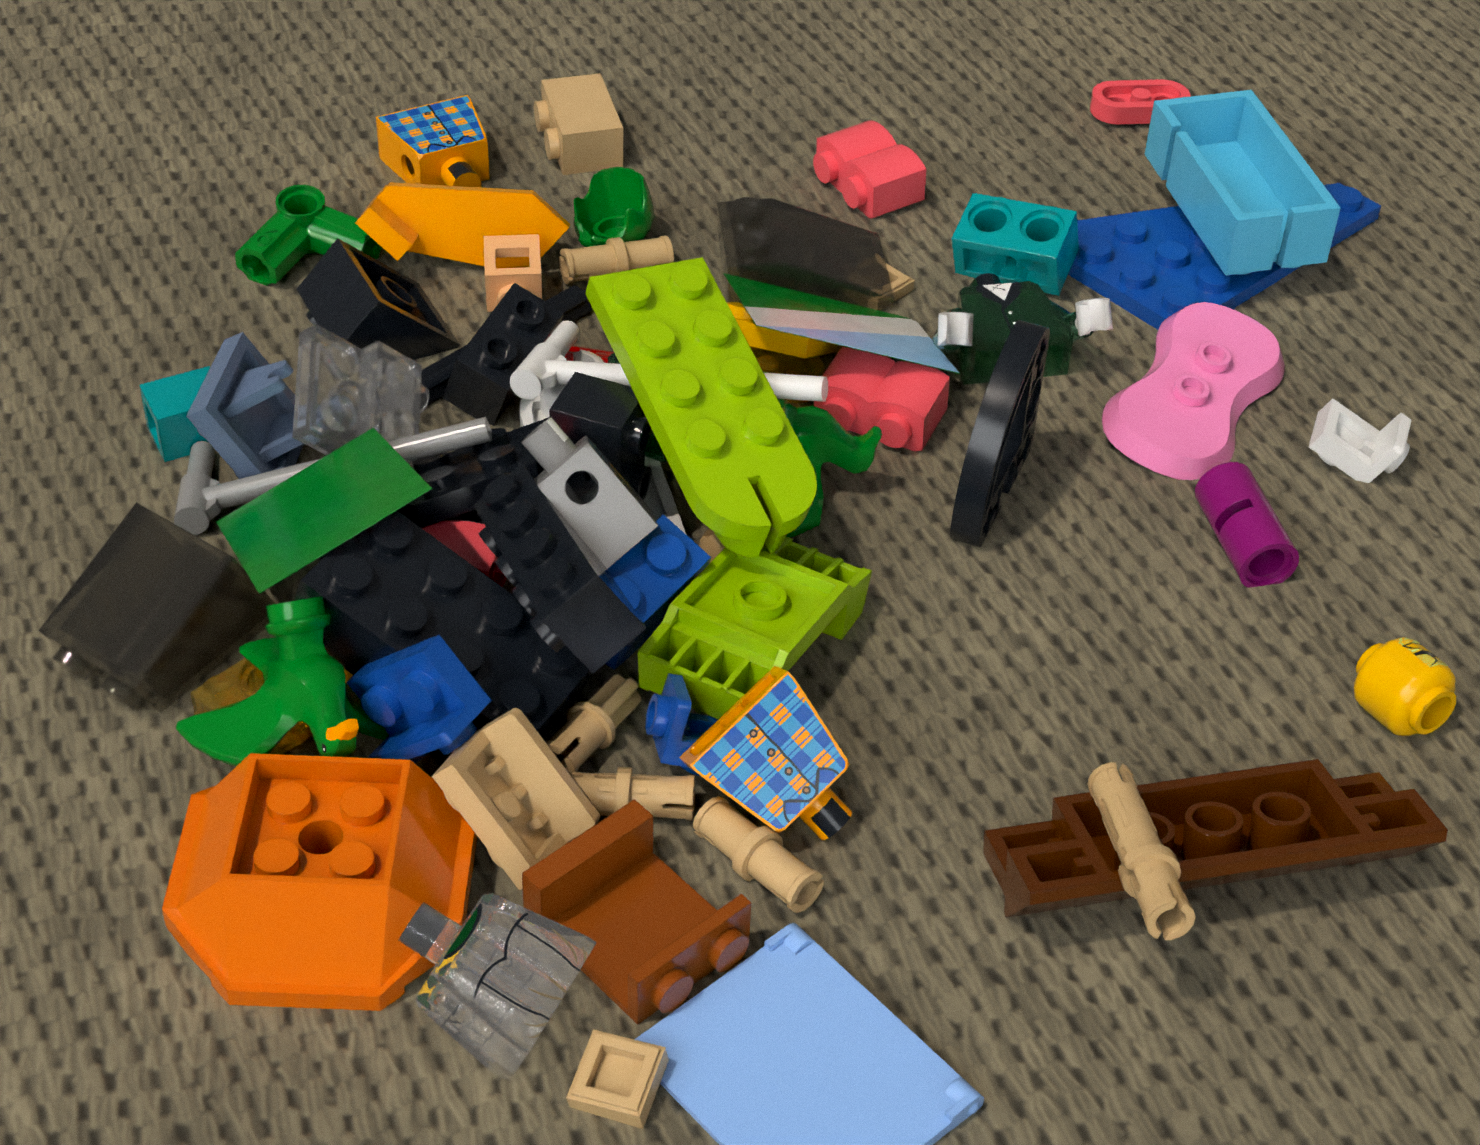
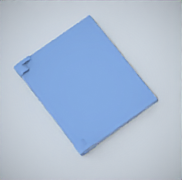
[634,923,984,1145]

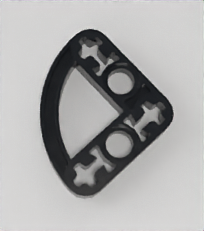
[950,320,1050,547]

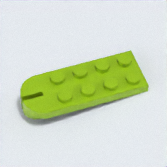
[585,257,817,558]

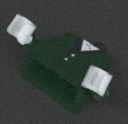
[932,273,1113,385]

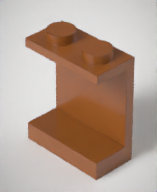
[522,799,751,1025]

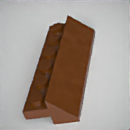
[983,759,1448,918]

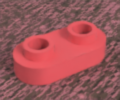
[1090,79,1191,125]

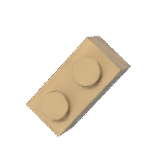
[534,73,623,175]

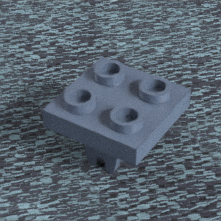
[186,332,330,479]

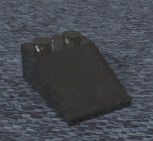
[717,197,894,309]

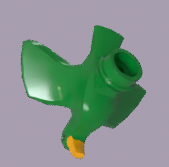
[176,596,389,767]

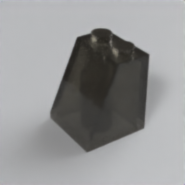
[38,502,276,713]

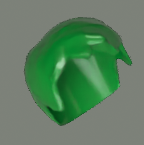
[574,167,655,247]

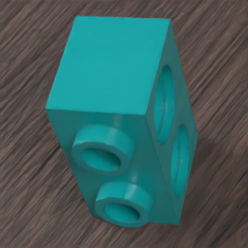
[951,193,1079,296]

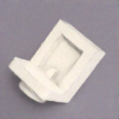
[1308,399,1411,483]

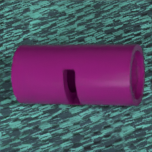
[1195,462,1299,588]

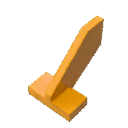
[355,182,570,268]

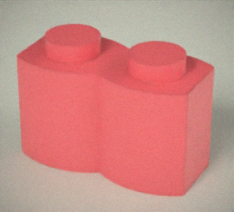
[813,120,926,218]
[814,346,950,452]

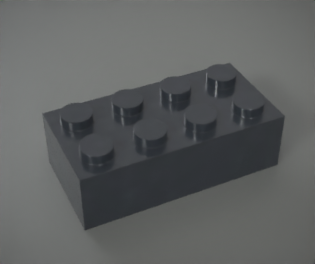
[294,511,592,739]

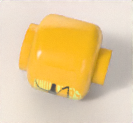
[1354,637,1457,736]

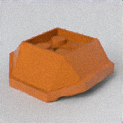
[162,753,478,1011]

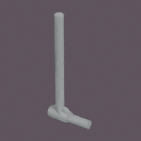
[174,417,492,535]

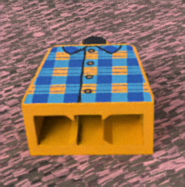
[376,95,490,187]
[679,666,852,841]

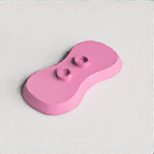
[1102,302,1285,480]

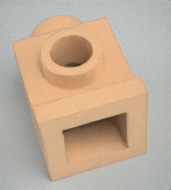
[484,234,542,312]

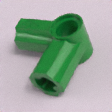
[235,185,382,286]

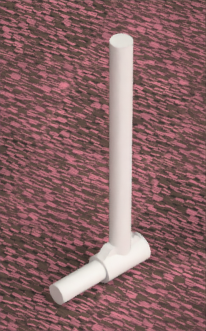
[510,321,828,402]

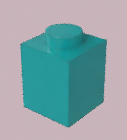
[139,366,210,462]

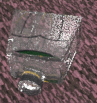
[398,893,597,1081]

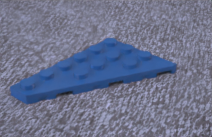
[1068,183,1381,330]

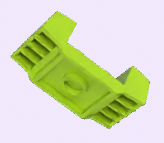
[638,535,872,720]

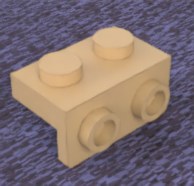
[432,708,600,890]

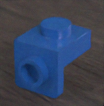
[645,673,718,776]

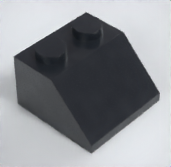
[296,238,460,372]

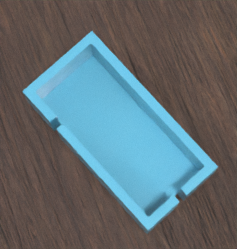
[1145,90,1341,275]

